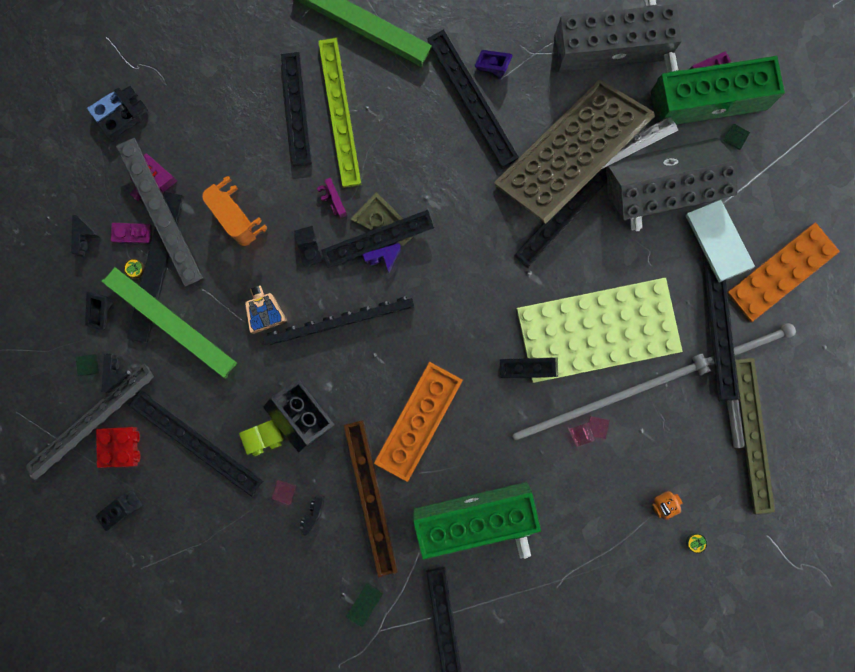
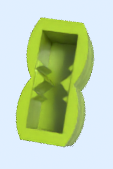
[239,420,285,457]

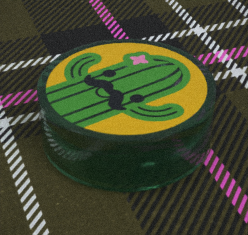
[686,533,707,553]

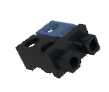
[87,86,148,142]

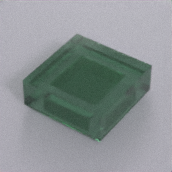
[723,124,750,150]
[75,354,99,376]

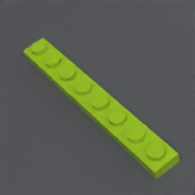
[318,38,362,188]

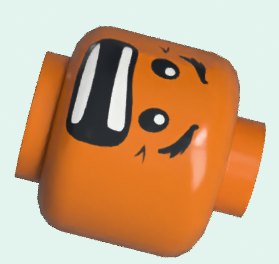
[652,491,683,520]

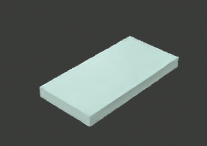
[686,200,755,282]

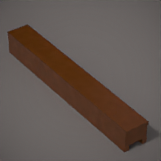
[344,420,398,578]

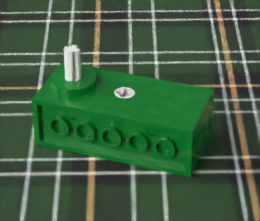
[650,52,785,125]
[413,482,541,559]

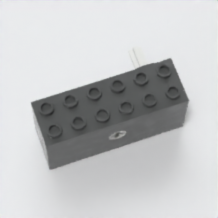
[554,0,682,72]
[606,138,737,231]

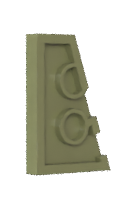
[351,192,414,246]

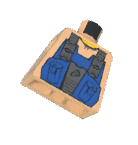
[245,286,287,334]

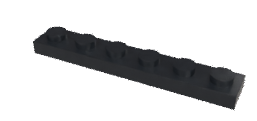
[281,52,312,166]
[321,210,435,268]

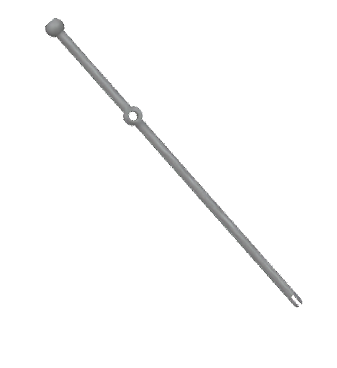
[512,323,796,440]

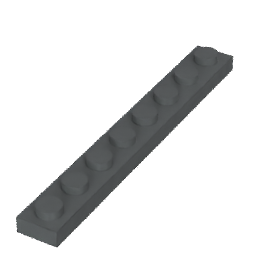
[116,138,203,286]
[26,363,154,480]

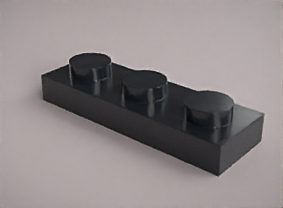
[500,357,558,378]

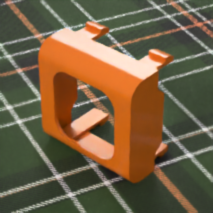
[202,176,267,246]

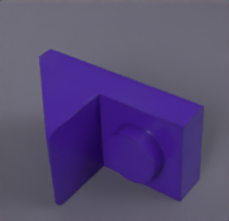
[474,50,513,79]
[363,243,401,273]

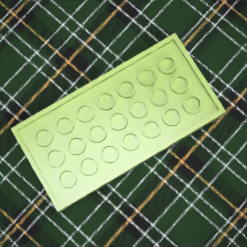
[517,278,683,383]

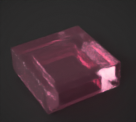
[586,416,610,439]
[570,422,595,447]
[272,480,297,505]

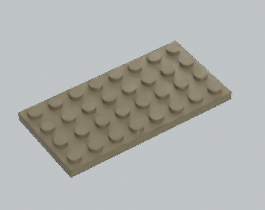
[494,79,655,224]

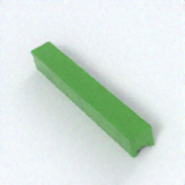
[296,0,432,67]
[102,267,237,378]

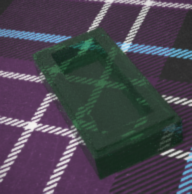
[346,583,383,627]

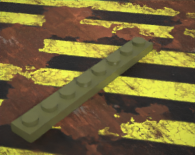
[735,358,775,514]

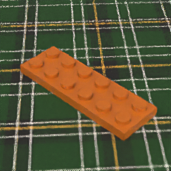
[727,222,840,322]
[374,362,463,482]

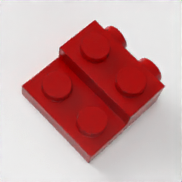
[96,427,140,468]

